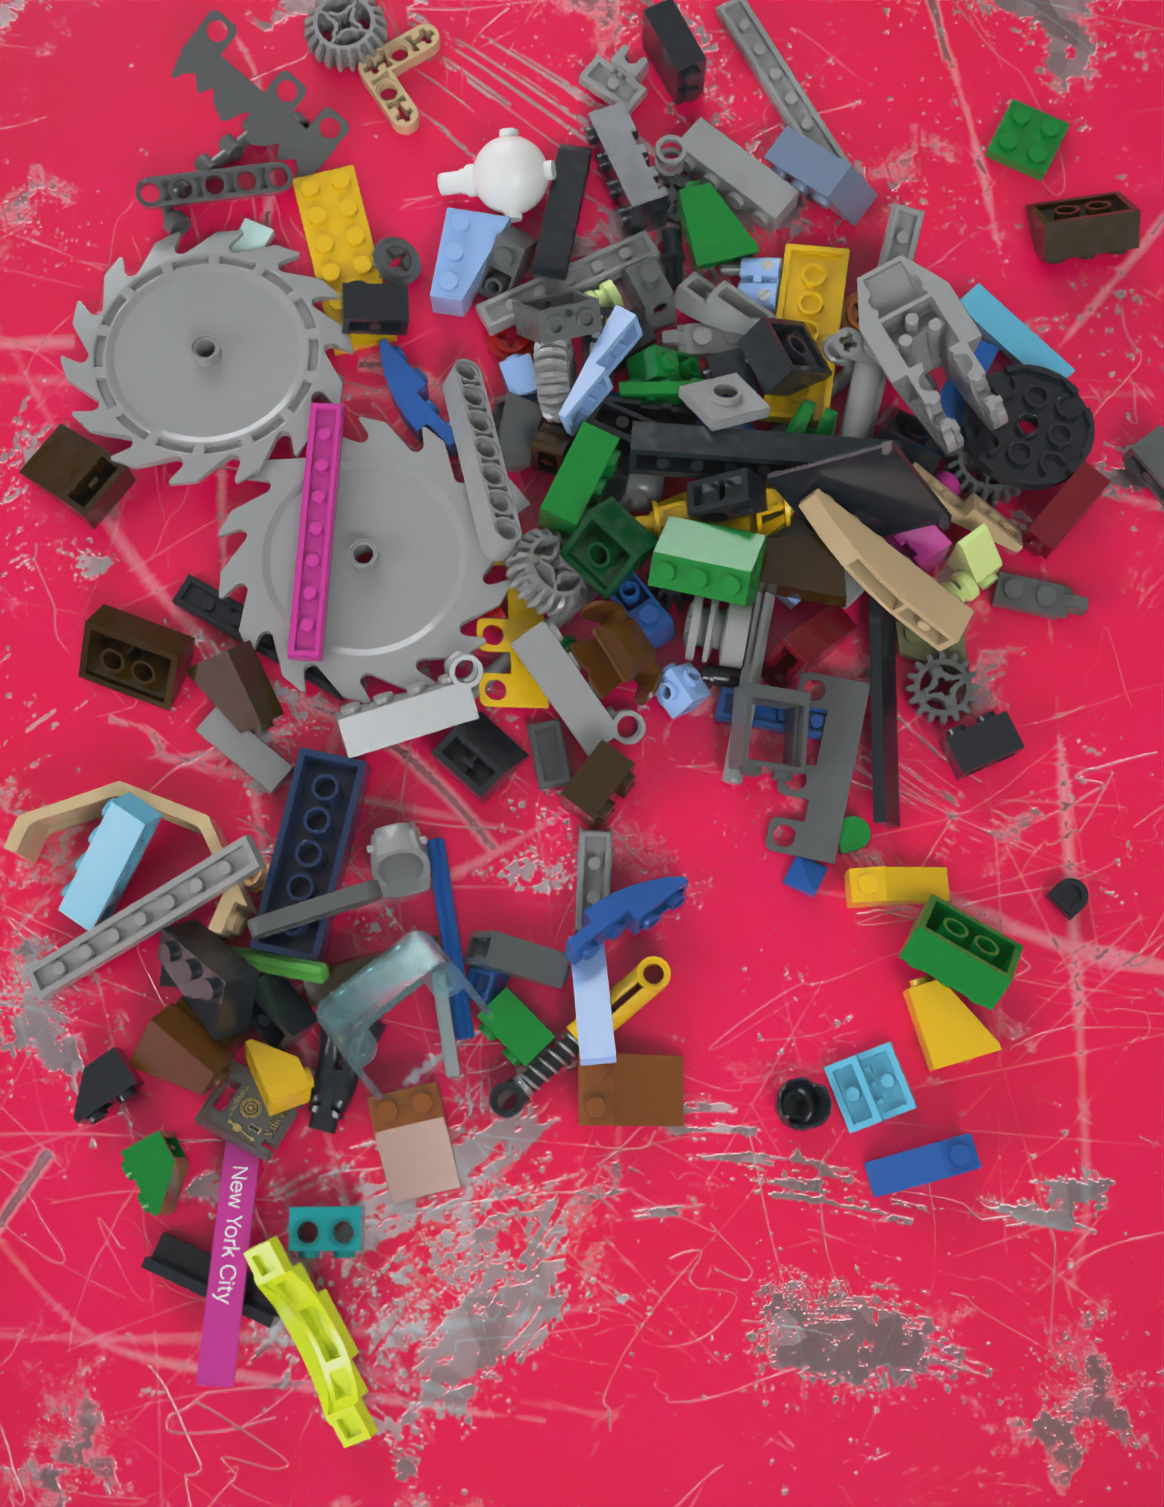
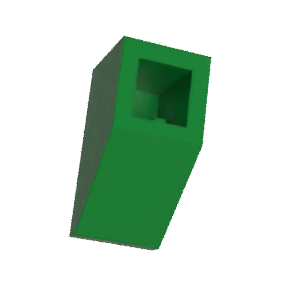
[626,344,701,382]

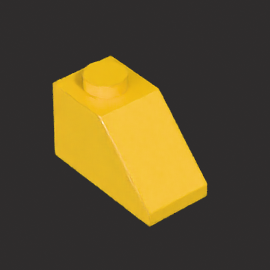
[244,1039,314,1116]

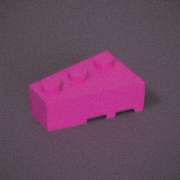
[883,525,952,573]

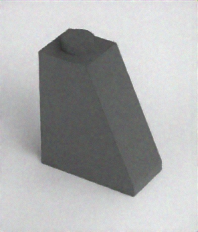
[463,931,571,988]

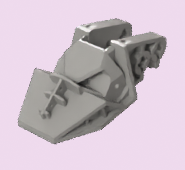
[857,255,1008,455]

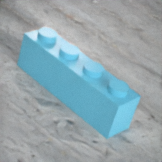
[58,792,163,931]

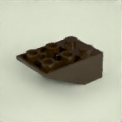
[19,423,136,530]

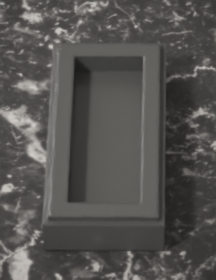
[527,719,572,792]

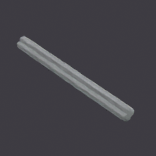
[722,592,775,785]

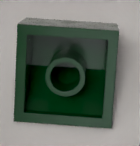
[559,496,658,600]

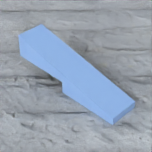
[559,305,643,436]
[569,936,616,1066]

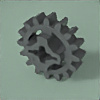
[905,651,980,725]

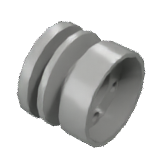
[683,596,753,669]

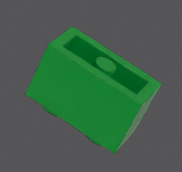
[477,987,556,1068]

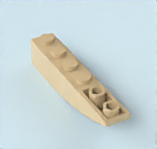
[798,488,974,652]

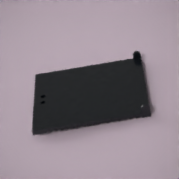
[767,440,952,537]

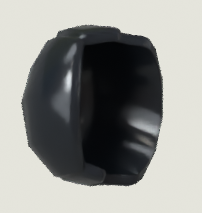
[774,1077,832,1132]

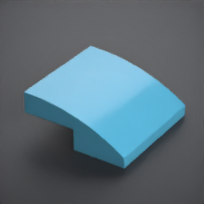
[823,1041,918,1133]

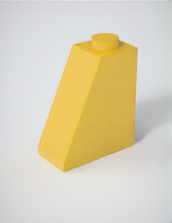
[903,976,1002,1071]

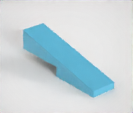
[960,283,1076,378]

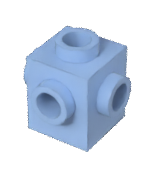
[655,662,712,719]

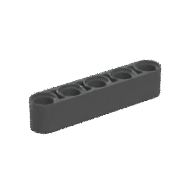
[136,162,293,210]

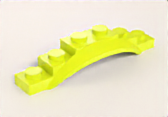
[243,1236,378,1448]

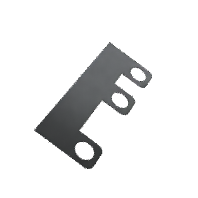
[766,672,870,864]

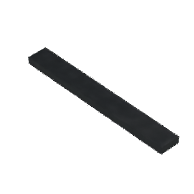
[868,594,900,828]

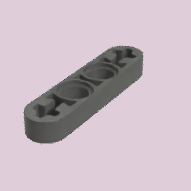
[247,880,383,939]

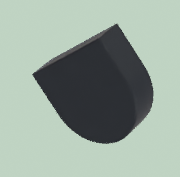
[1045,878,1089,920]

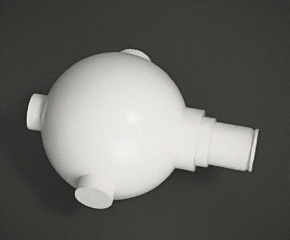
[438,128,556,223]

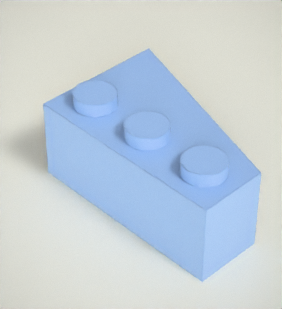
[430,207,511,317]

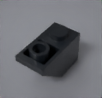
[73,1047,144,1125]

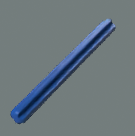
[427,838,475,1040]

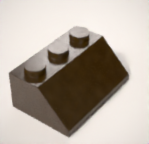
[1026,191,1140,264]
[78,604,195,711]

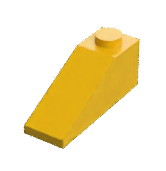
[844,866,950,908]

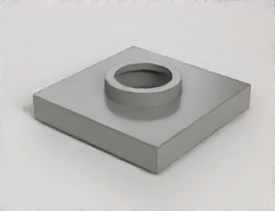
[678,373,771,431]

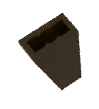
[757,534,847,607]

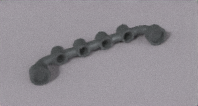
[162,111,311,237]

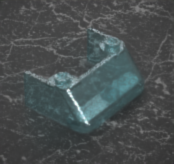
[316,930,491,1101]

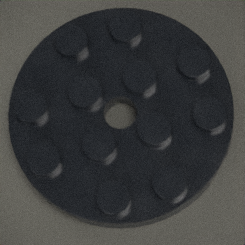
[960,364,1095,490]

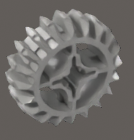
[304,0,388,73]
[533,339,578,423]
[505,527,589,617]

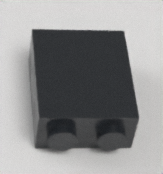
[642,0,707,106]

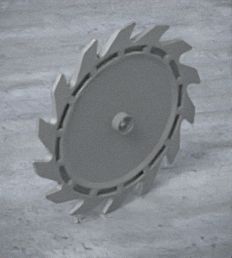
[60,230,354,486]
[218,416,512,703]

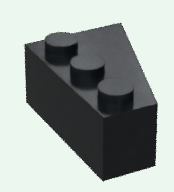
[586,396,700,478]
[157,919,260,1041]

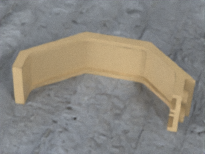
[3,781,258,942]

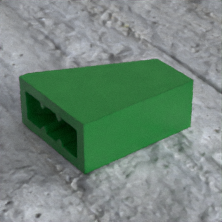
[675,180,759,272]

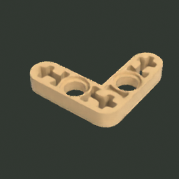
[358,24,440,135]

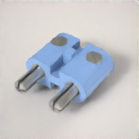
[720,257,783,312]

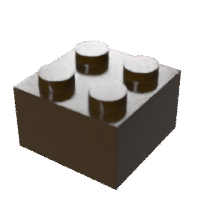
[560,740,636,830]

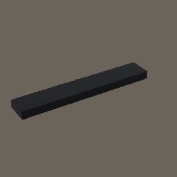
[172,574,343,701]

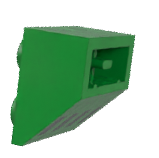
[120,1130,190,1216]

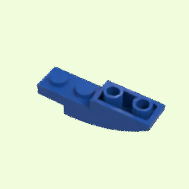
[379,338,458,458]
[565,876,688,966]

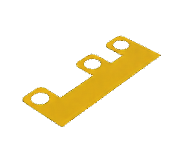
[476,553,549,708]

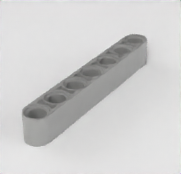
[442,359,522,561]

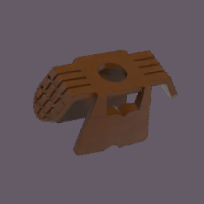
[570,600,663,706]

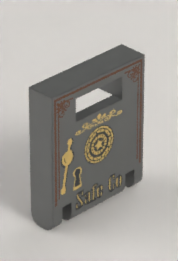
[195,1060,304,1162]

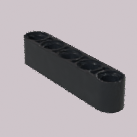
[533,143,592,281]

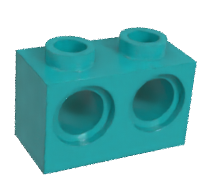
[289,1206,365,1258]

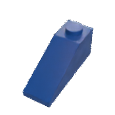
[863,1133,982,1198]

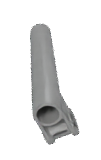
[822,327,883,438]

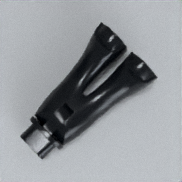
[308,1008,387,1134]

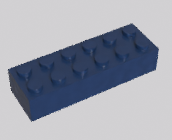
[249,747,371,963]

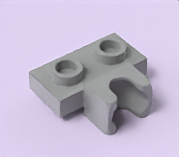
[579,45,649,115]

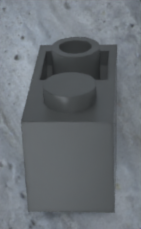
[477,226,538,299]

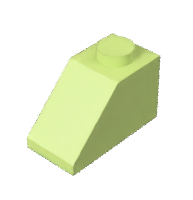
[946,523,1003,590]

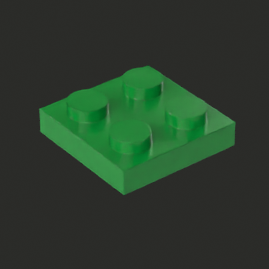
[985,99,1070,182]

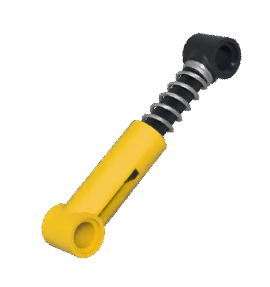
[489,956,671,1118]

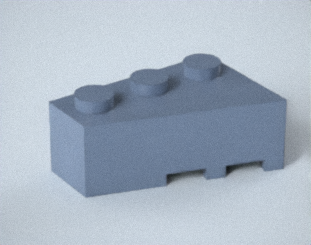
[764,126,878,227]

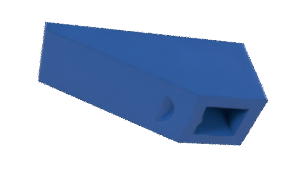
[609,573,676,651]

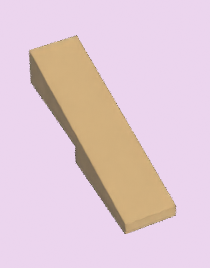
[913,462,1023,553]

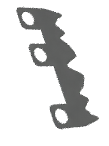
[172,10,349,178]

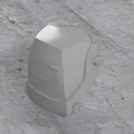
[366,822,431,898]

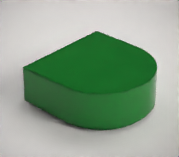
[838,816,870,855]

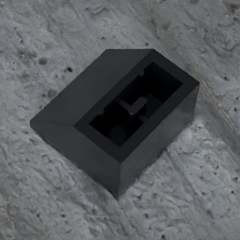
[431,711,529,805]

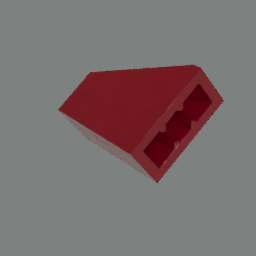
[1022,460,1111,560]
[761,606,857,689]

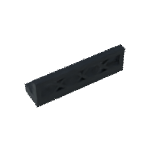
[141,1232,280,1328]

